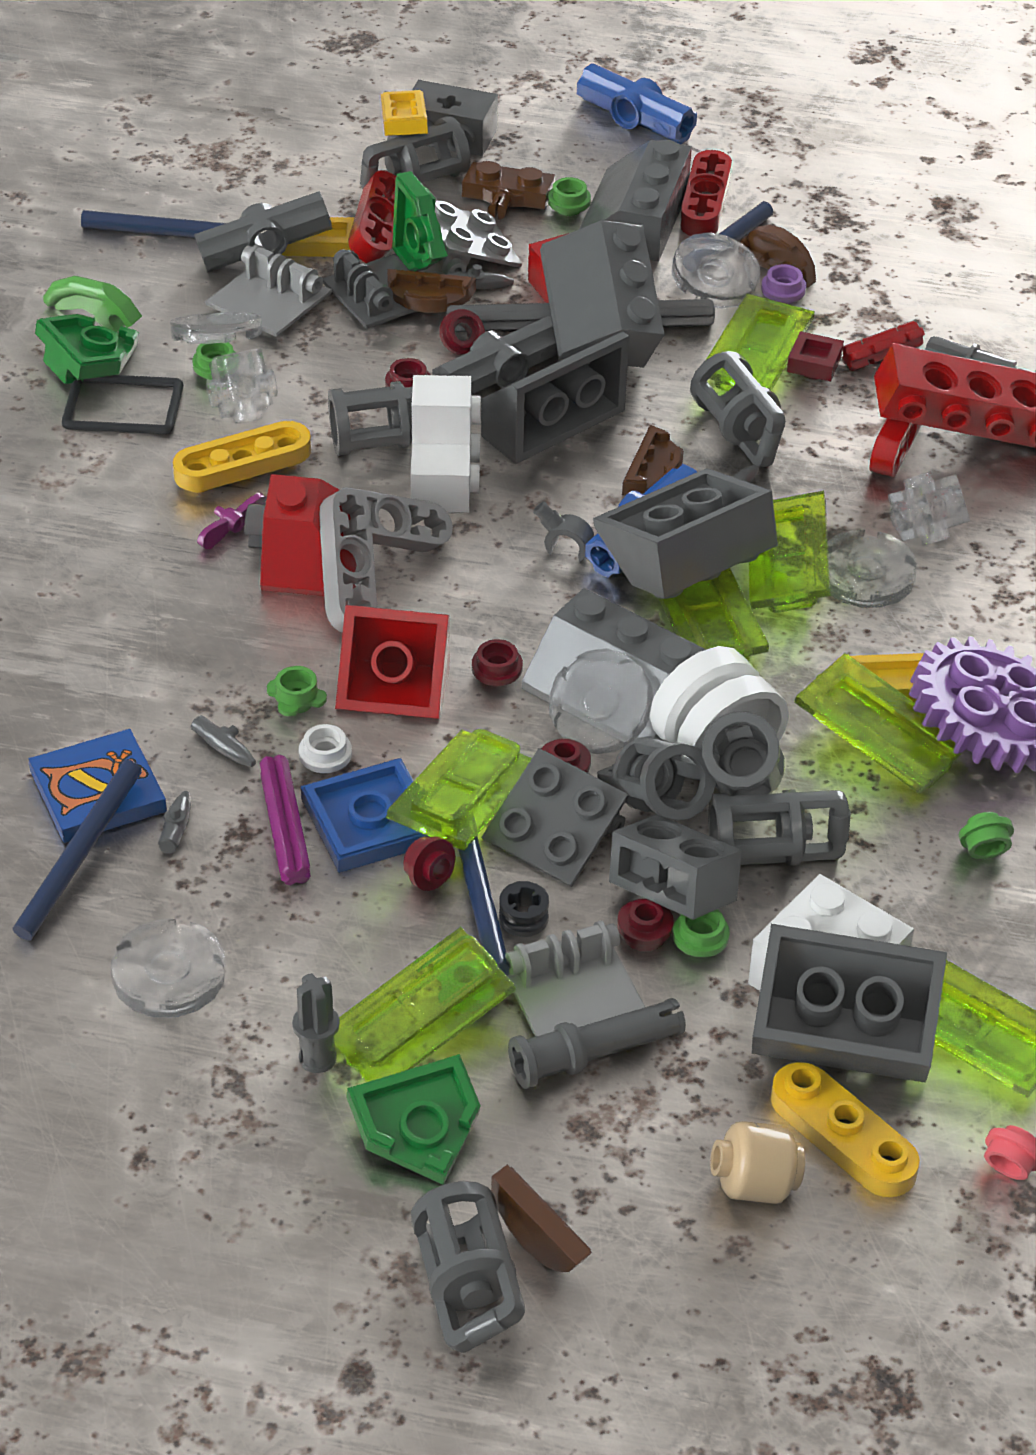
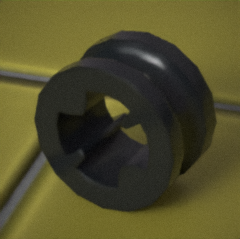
[499,881,549,937]

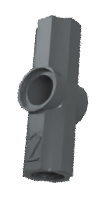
[194,191,332,273]
[432,316,558,395]

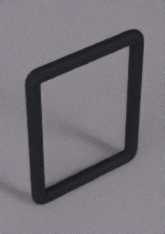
[62,375,184,434]

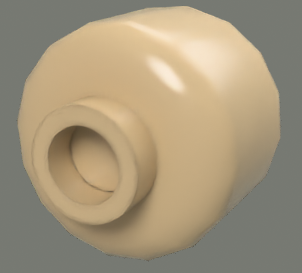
[710,1121,805,1204]

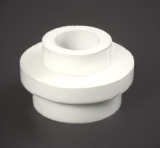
[299,724,352,773]

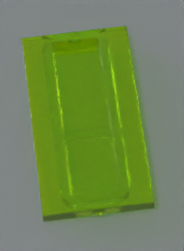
[705,294,815,391]
[749,491,831,613]
[658,568,769,661]
[794,653,967,794]
[386,729,532,851]
[334,926,516,1082]
[934,960,1036,1098]

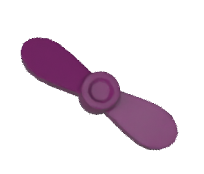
[197,493,267,549]

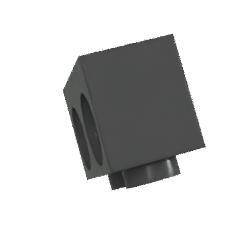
[609,814,742,920]

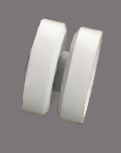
[649,646,789,757]

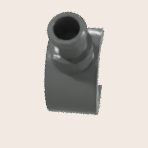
[533,501,594,562]
[244,502,266,547]

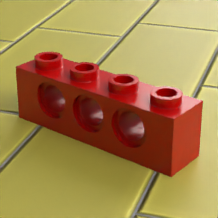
[874,343,1036,448]

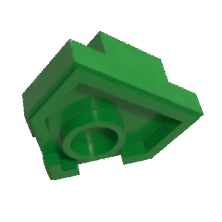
[392,171,447,272]
[35,314,139,384]
[346,1054,481,1185]

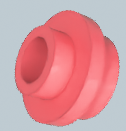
[984,1125,1036,1180]

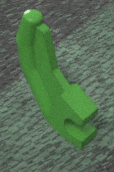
[43,276,142,332]

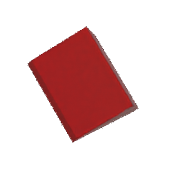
[335,605,450,719]

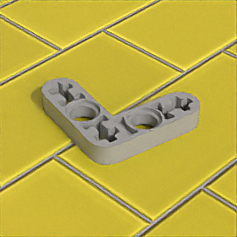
[319,488,453,633]

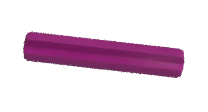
[259,754,311,886]

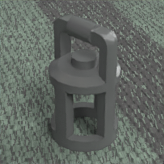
[360,116,470,189]
[690,351,786,467]
[328,381,413,456]
[702,712,785,796]
[597,736,715,821]
[708,789,851,866]
[411,1181,525,1353]

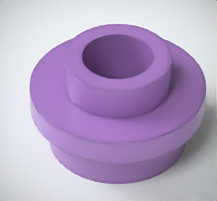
[761,264,806,305]

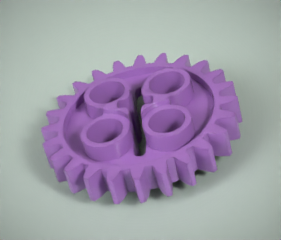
[909,637,1036,773]

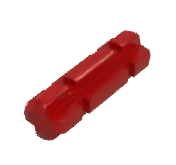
[842,321,925,371]

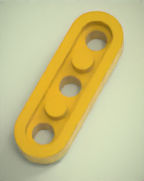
[173,421,311,493]
[771,1062,920,1197]

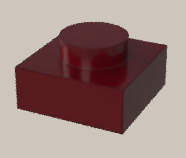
[787,331,844,382]

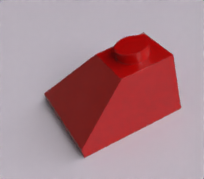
[260,474,357,596]

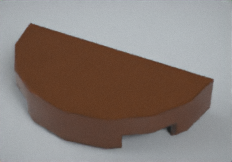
[736,225,816,288]
[387,269,476,313]
[622,425,684,496]
[491,1164,592,1272]

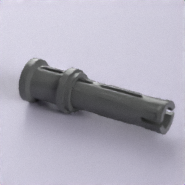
[508,998,686,1089]

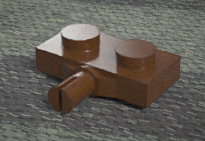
[462,161,555,220]

